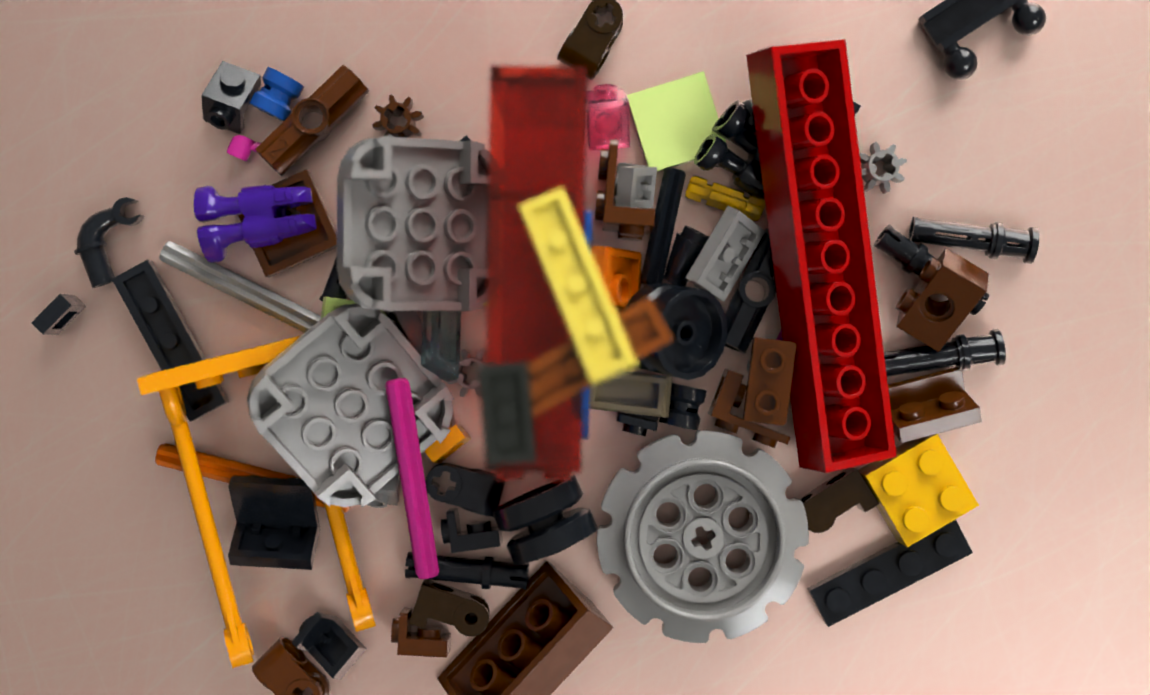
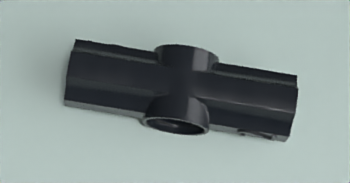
[725,228,776,354]

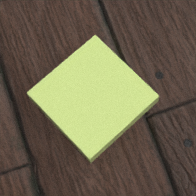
[626,71,726,172]

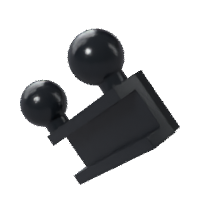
[918,0,1046,80]

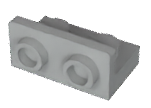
[686,206,766,302]

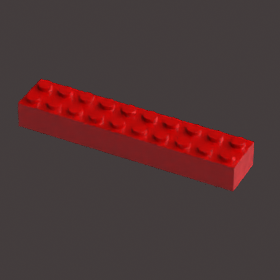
[746,39,897,473]

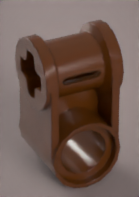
[252,636,331,695]

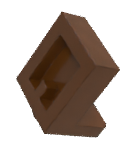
[391,608,451,658]

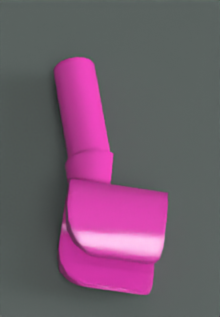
[227,135,261,162]

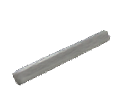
[159,241,321,333]

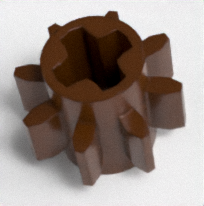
[372,95,424,138]

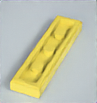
[518,187,638,386]

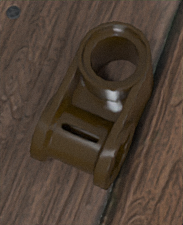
[557,0,623,80]

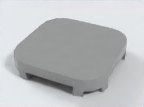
[337,135,508,312]
[247,304,454,507]

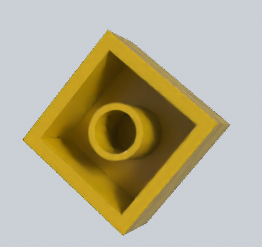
[858,434,979,547]

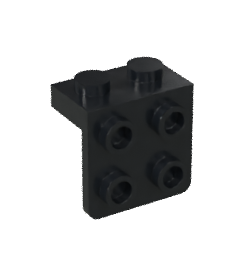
[228,475,320,570]

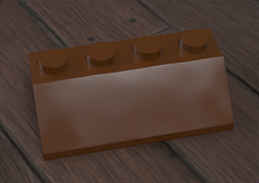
[437,561,614,695]

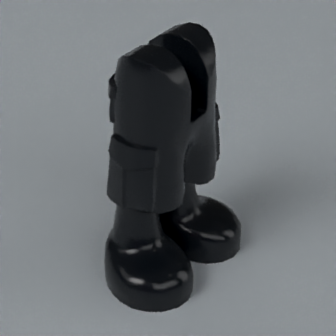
[694,100,765,200]

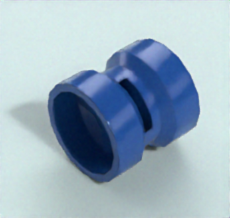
[249,67,304,122]

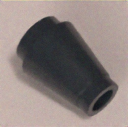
[663,225,709,286]

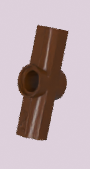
[255,65,369,176]

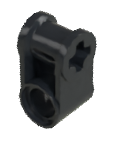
[425,462,507,517]

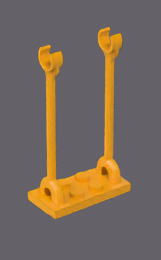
[137,335,376,668]

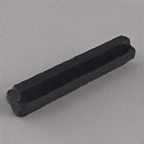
[641,168,686,285]

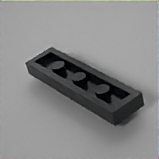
[112,259,229,422]
[807,519,973,627]

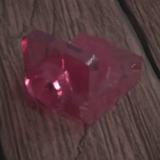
[583,84,630,151]

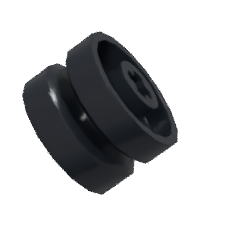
[624,282,727,380]
[492,475,598,565]

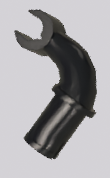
[74,197,144,288]

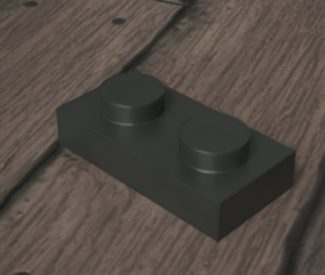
[478,361,537,466]

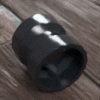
[659,383,707,431]

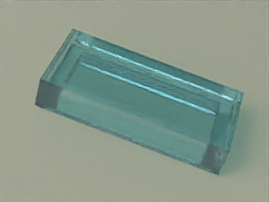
[421,311,461,382]

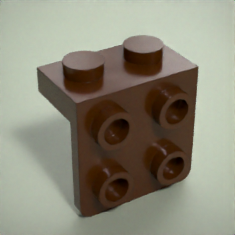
[595,139,655,241]

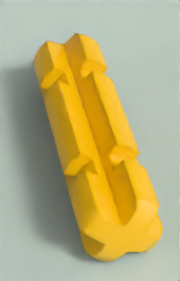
[685,175,765,222]

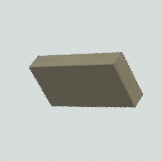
[589,371,672,418]

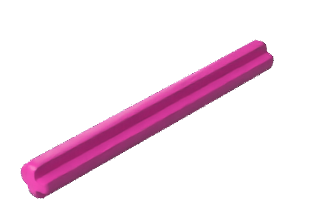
[385,378,439,579]

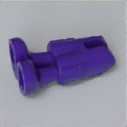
[193,185,317,263]

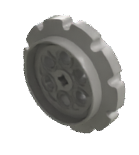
[597,430,809,643]

